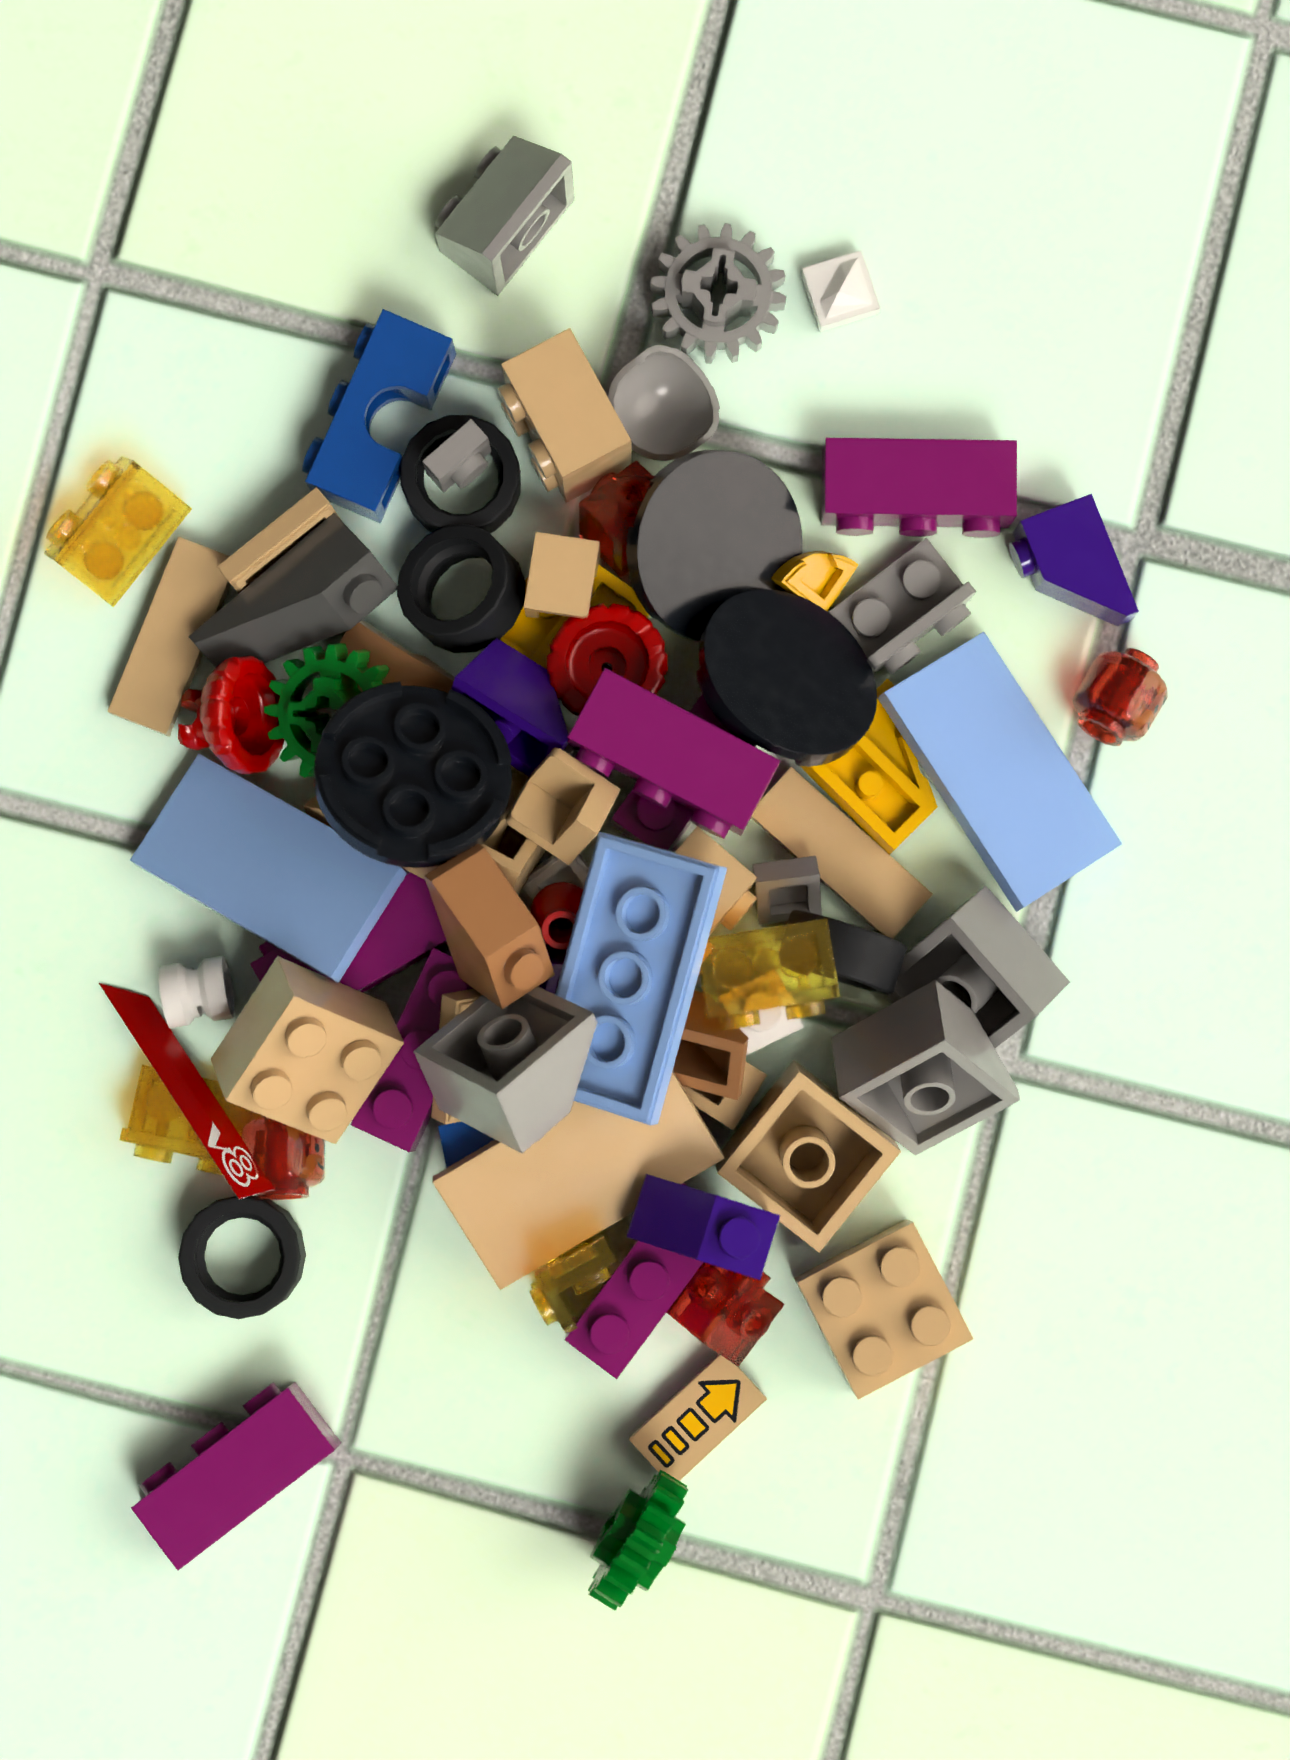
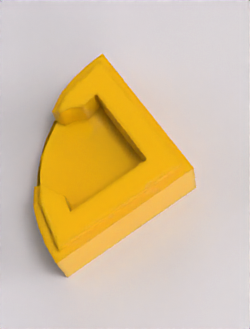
[771,551,859,612]

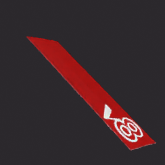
[99,983,275,1199]

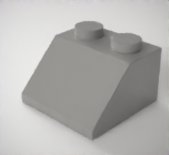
[435,135,575,296]
[885,885,1070,1048]
[831,980,1020,1156]
[413,987,597,1154]

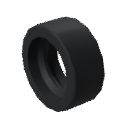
[400,415,521,533]
[397,524,526,653]
[777,910,907,995]
[178,1195,306,1319]

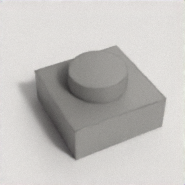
[422,419,491,493]
[752,856,822,925]

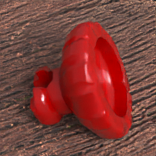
[547,603,668,716]
[178,655,284,774]

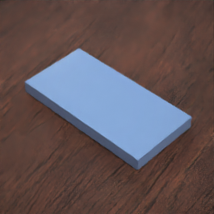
[878,632,1122,912]
[130,753,407,983]
[555,832,727,1125]

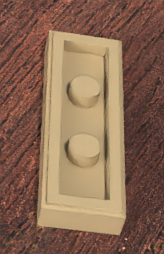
[107,536,231,737]
[751,767,933,939]

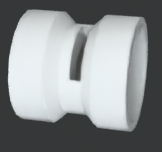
[158,956,235,1028]

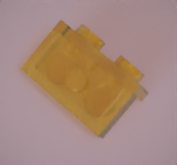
[44,456,192,607]
[699,918,840,1031]
[119,1064,265,1176]
[529,1229,617,1334]

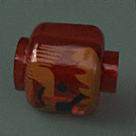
[1072,648,1168,746]
[241,1116,325,1200]

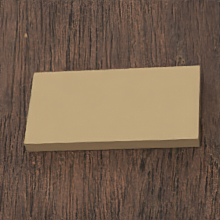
[432,1071,725,1290]

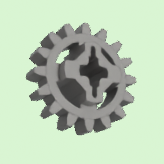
[650,223,787,364]

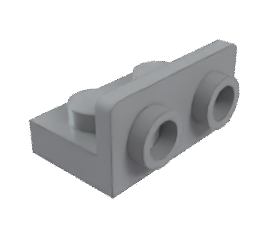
[829,537,977,675]

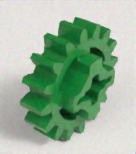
[264,643,390,778]
[588,1470,688,1611]

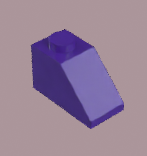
[1009,493,1139,626]
[451,638,569,777]
[626,1174,780,1280]

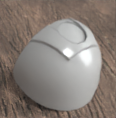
[608,345,720,461]

